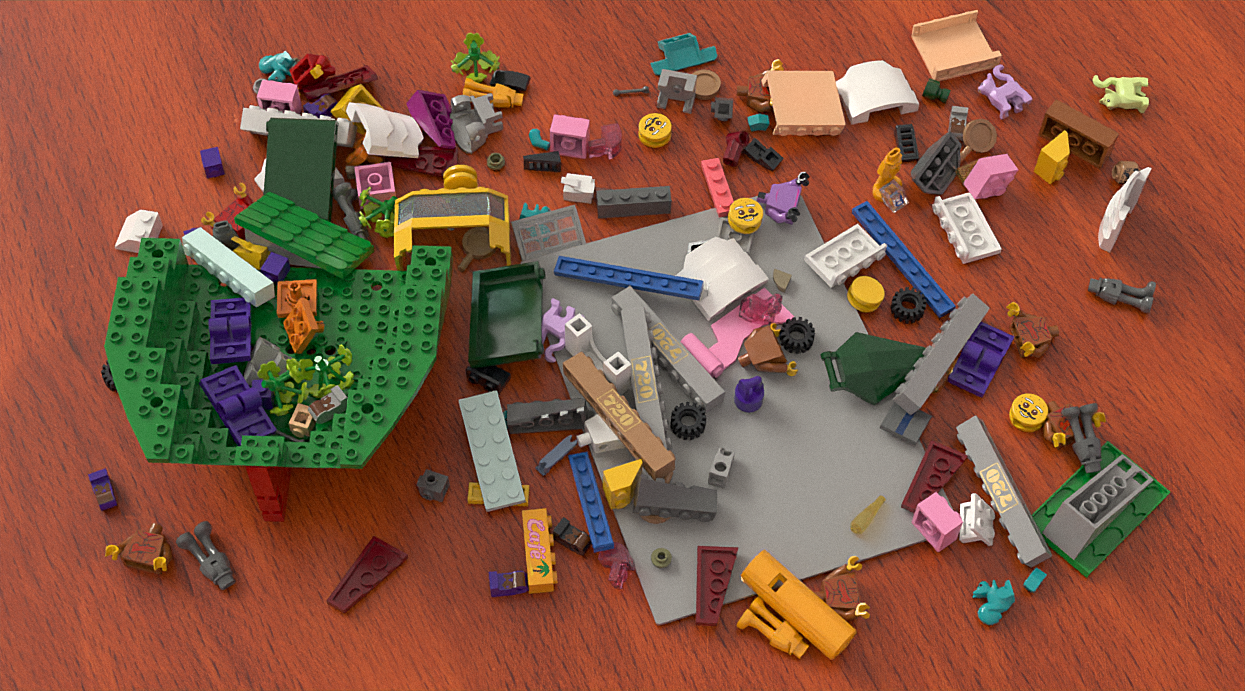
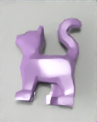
[978,64,1032,119]
[542,298,585,363]

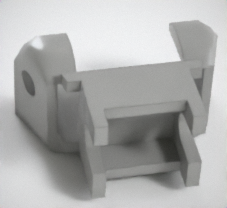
[450,93,503,154]

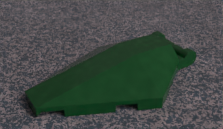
[820,332,926,406]

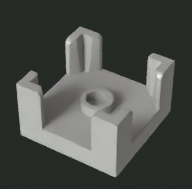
[657,69,697,114]

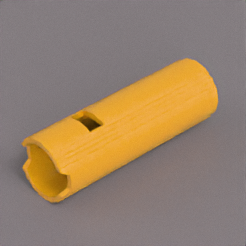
[741,549,857,660]

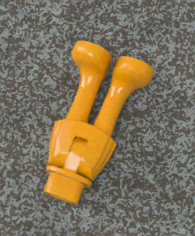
[463,78,523,108]
[872,148,902,202]
[736,596,809,659]

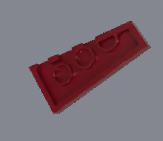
[302,65,378,99]
[385,147,458,177]
[901,440,968,513]
[327,536,408,614]
[696,546,739,626]

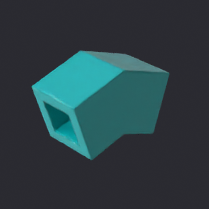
[747,114,770,132]
[1023,567,1047,594]

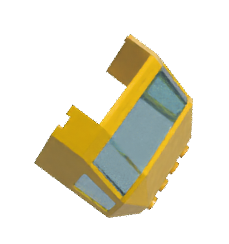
[394,187,511,271]

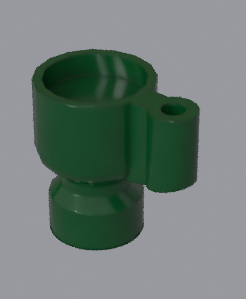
[922,78,951,103]

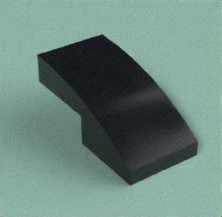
[490,70,531,92]
[742,138,784,171]

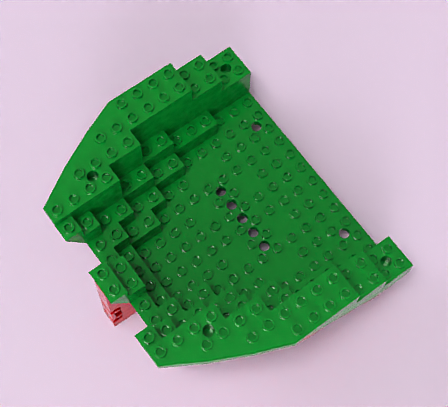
[104,238,453,522]

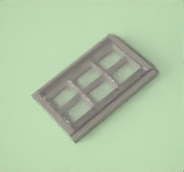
[511,205,586,261]

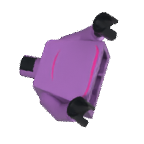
[757,172,810,225]

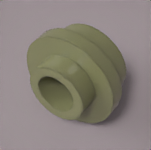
[487,153,505,170]
[651,548,672,568]

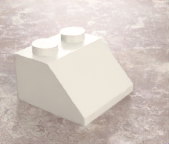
[115,210,163,253]

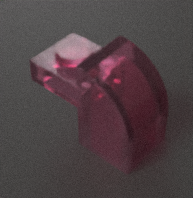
[588,123,622,159]
[739,293,783,325]
[598,541,635,589]

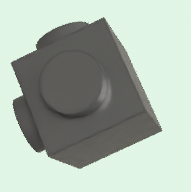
[711,97,733,121]
[417,469,450,502]

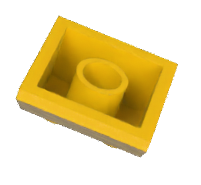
[331,84,384,135]
[1034,130,1070,184]
[603,459,643,510]

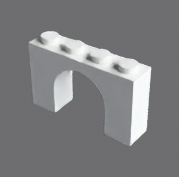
[565,313,631,396]

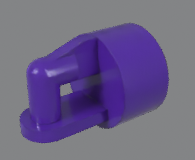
[734,376,764,413]

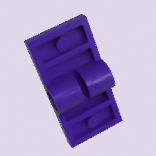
[209,298,251,364]
[947,322,1014,398]
[199,365,277,446]

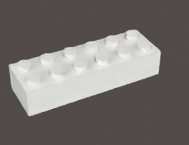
[240,105,357,147]

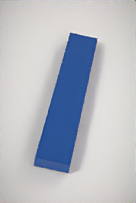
[568,451,614,553]

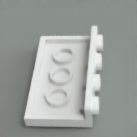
[932,192,1002,264]
[804,224,887,288]

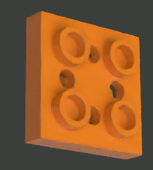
[344,132,383,170]
[277,279,317,318]
[283,298,324,354]

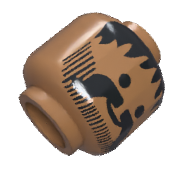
[1112,161,1141,184]

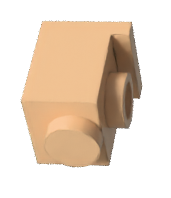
[289,403,316,438]

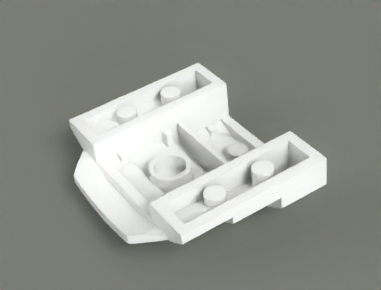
[836,60,919,125]
[346,102,424,158]
[1098,167,1151,252]
[675,237,769,321]

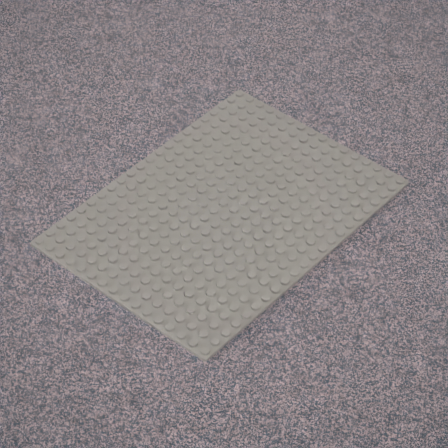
[521,193,954,625]

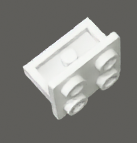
[959,493,995,546]

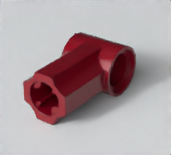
[722,131,750,167]

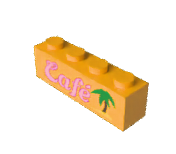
[522,508,558,594]

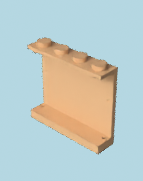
[911,10,1002,81]
[762,71,845,136]

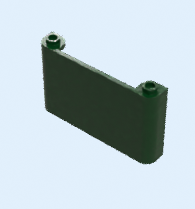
[263,117,339,222]
[468,261,546,369]

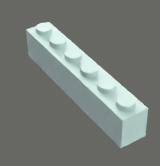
[182,227,275,307]

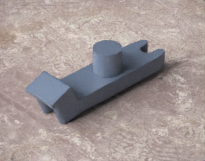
[535,435,577,476]

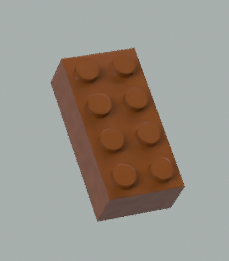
[1038,99,1119,169]

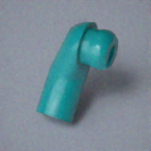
[529,128,550,151]

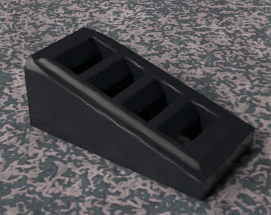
[894,124,919,162]
[523,151,561,172]

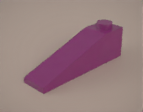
[406,90,456,149]

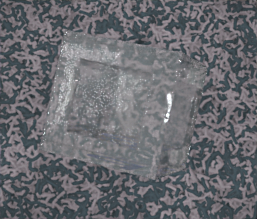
[879,179,909,213]

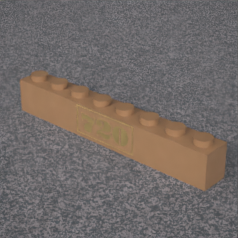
[563,351,676,481]

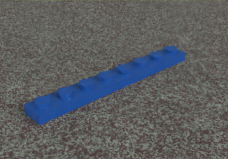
[852,201,956,318]
[554,256,704,301]

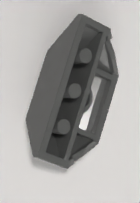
[910,131,961,195]

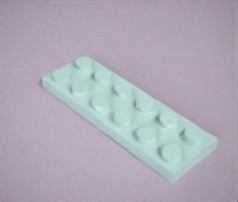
[459,391,526,512]

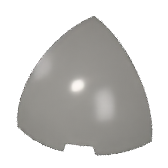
[244,337,292,386]

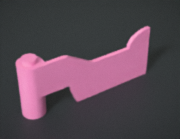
[680,287,794,378]

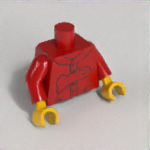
[290,53,336,95]
[201,183,254,240]

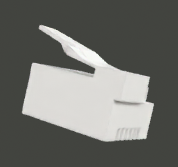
[561,173,595,204]

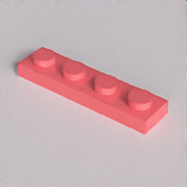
[701,158,734,218]

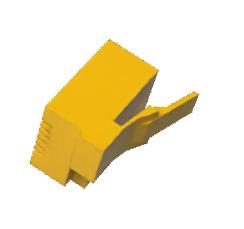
[231,236,271,270]

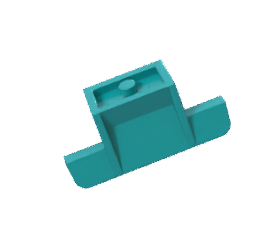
[650,33,717,76]

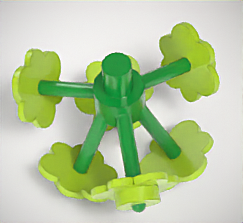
[450,33,500,83]
[359,187,404,238]
[299,344,354,398]
[257,358,309,416]

